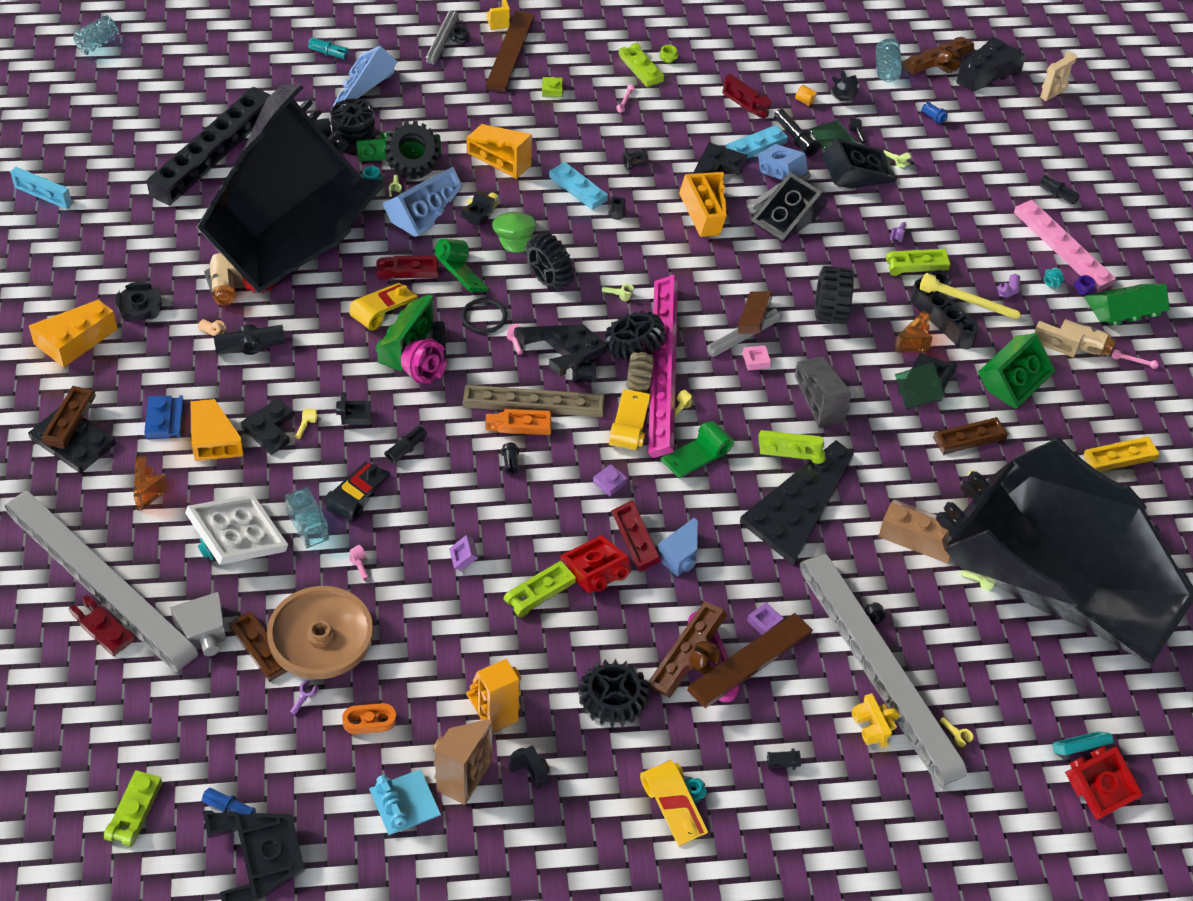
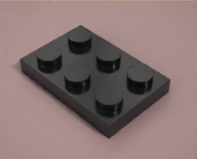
[28,408,116,474]

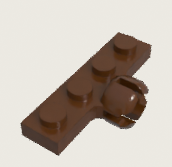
[901,37,974,75]
[648,601,727,698]

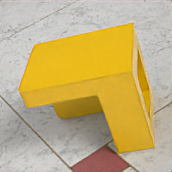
[486,0,510,30]

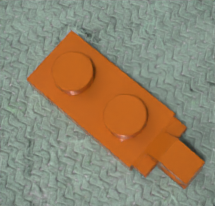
[485,409,551,435]

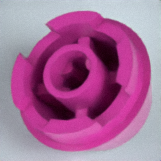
[401,339,447,384]

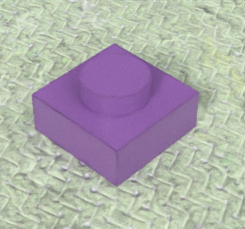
[593,464,627,496]
[449,535,478,571]
[747,602,784,635]

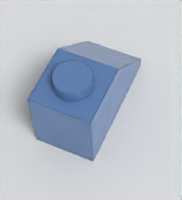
[658,518,698,577]

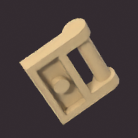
[1040,52,1077,101]

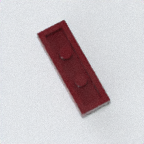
[611,500,661,572]

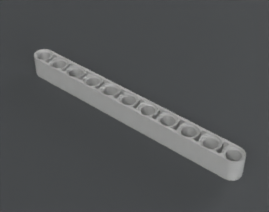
[4,490,198,672]
[800,553,967,787]

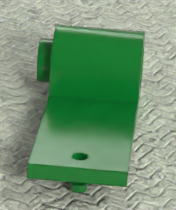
[435,239,489,294]
[661,421,734,479]

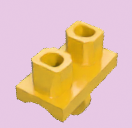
[852,693,899,748]

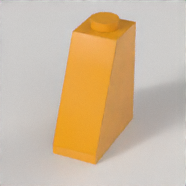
[190,399,244,461]

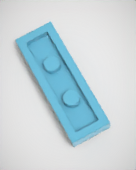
[725,125,788,159]
[549,162,608,210]
[10,167,72,209]

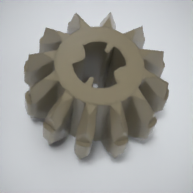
[626,352,654,392]

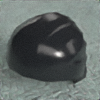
[830,71,860,101]

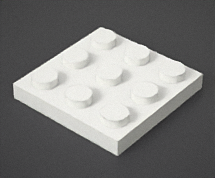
[185,494,288,565]

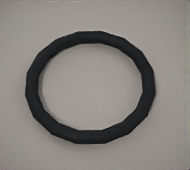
[461,298,507,334]

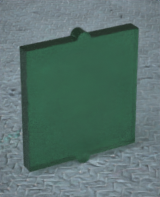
[809,120,856,151]
[895,362,945,410]

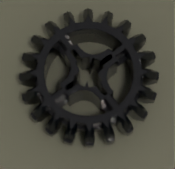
[525,232,575,292]
[605,310,666,362]
[578,658,650,728]

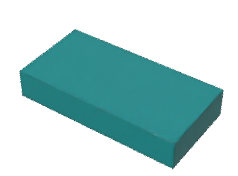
[1052,731,1114,755]

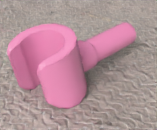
[507,323,523,355]
[349,545,369,580]

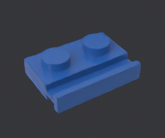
[144,395,184,439]

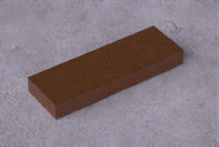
[737,291,772,334]
[41,386,96,449]
[933,417,1008,455]
[229,611,288,682]

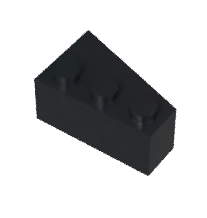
[956,37,1026,92]

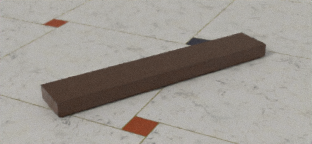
[486,11,534,93]
[687,613,813,709]

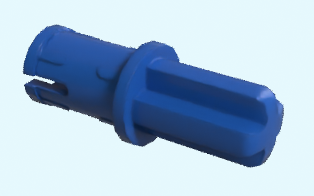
[201,788,256,815]

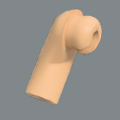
[198,319,226,336]

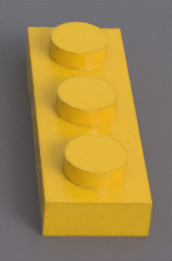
[1083,436,1159,472]

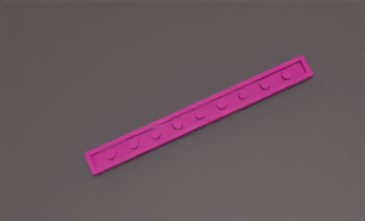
[648,275,678,458]

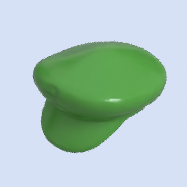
[492,212,536,253]

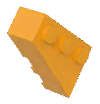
[466,124,532,179]
[29,300,118,367]

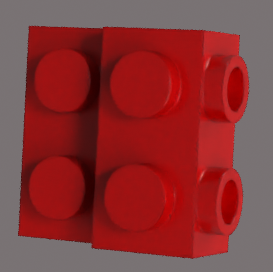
[560,535,631,594]
[1065,746,1143,820]

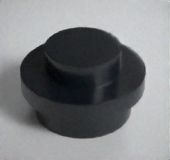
[450,25,470,43]

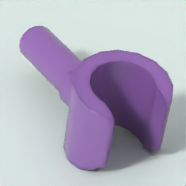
[890,222,907,242]
[290,680,319,715]

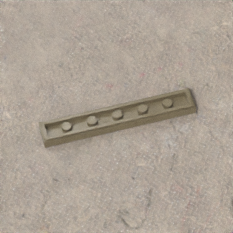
[463,385,604,418]

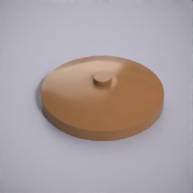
[267,586,373,679]

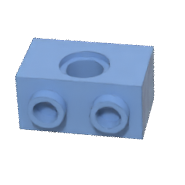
[758,144,808,180]

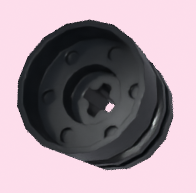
[330,98,376,154]

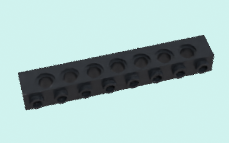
[146,87,271,206]

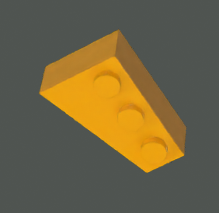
[679,172,726,237]
[466,659,521,733]

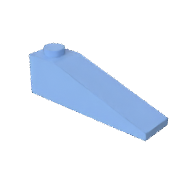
[333,46,398,106]
[382,167,462,237]

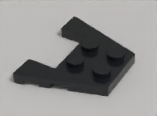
[514,324,608,377]
[202,810,305,901]

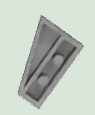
[794,357,851,428]

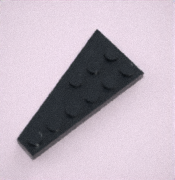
[739,440,854,566]

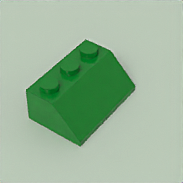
[1085,284,1170,325]
[376,294,434,372]
[978,333,1055,408]

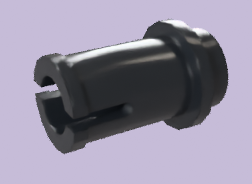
[501,442,520,475]
[767,748,801,770]

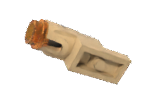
[204,253,242,306]
[1034,319,1116,358]

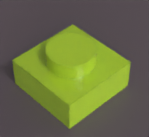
[542,77,563,97]

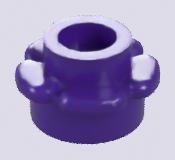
[1074,275,1096,295]

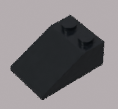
[822,138,897,189]
[750,172,828,243]

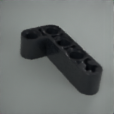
[910,270,979,349]

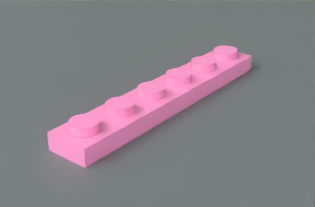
[1014,200,1116,292]

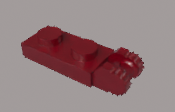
[722,74,772,118]
[376,256,438,280]
[68,595,134,657]

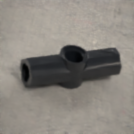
[213,324,286,355]

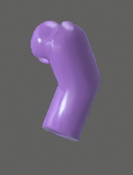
[998,274,1020,298]

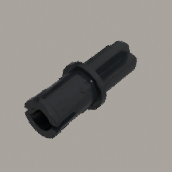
[1039,175,1080,204]
[384,425,427,464]

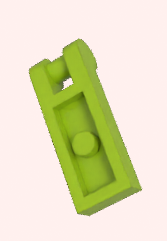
[619,43,664,87]
[885,249,950,276]
[758,430,826,464]
[503,561,576,618]
[104,770,163,847]

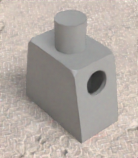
[170,592,226,656]

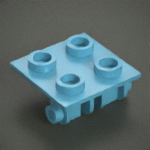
[369,769,441,835]

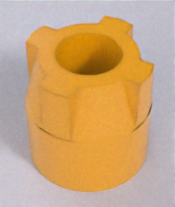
[795,85,817,106]

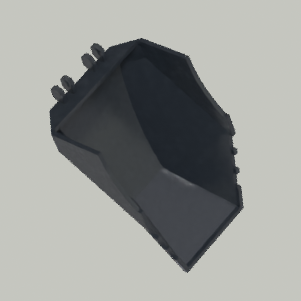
[196,84,386,293]
[936,437,1193,663]

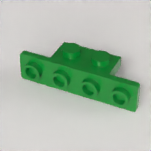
[356,131,442,162]

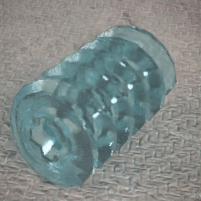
[73,15,119,55]
[875,39,902,82]

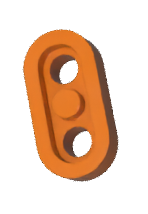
[342,703,396,734]

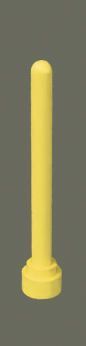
[920,273,1021,319]

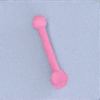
[617,84,635,113]
[1112,350,1159,369]

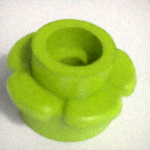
[659,45,678,63]

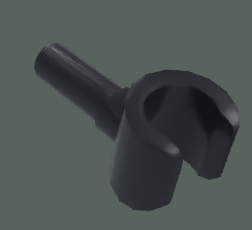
[848,119,866,144]

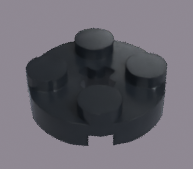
[115,282,162,321]

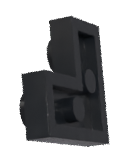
[693,142,747,175]
[241,398,294,455]

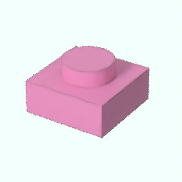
[743,345,771,371]

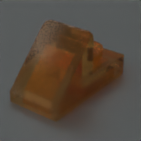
[894,311,933,352]
[133,456,168,511]

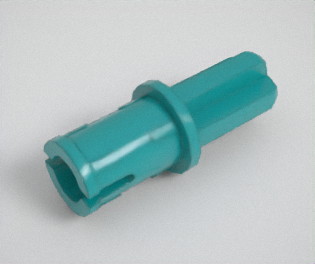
[308,38,349,60]

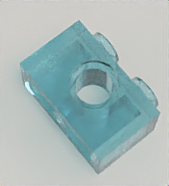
[285,487,329,549]

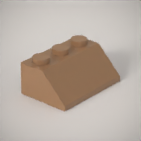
[878,500,951,564]
[433,719,492,805]

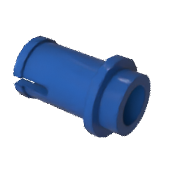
[921,101,948,124]

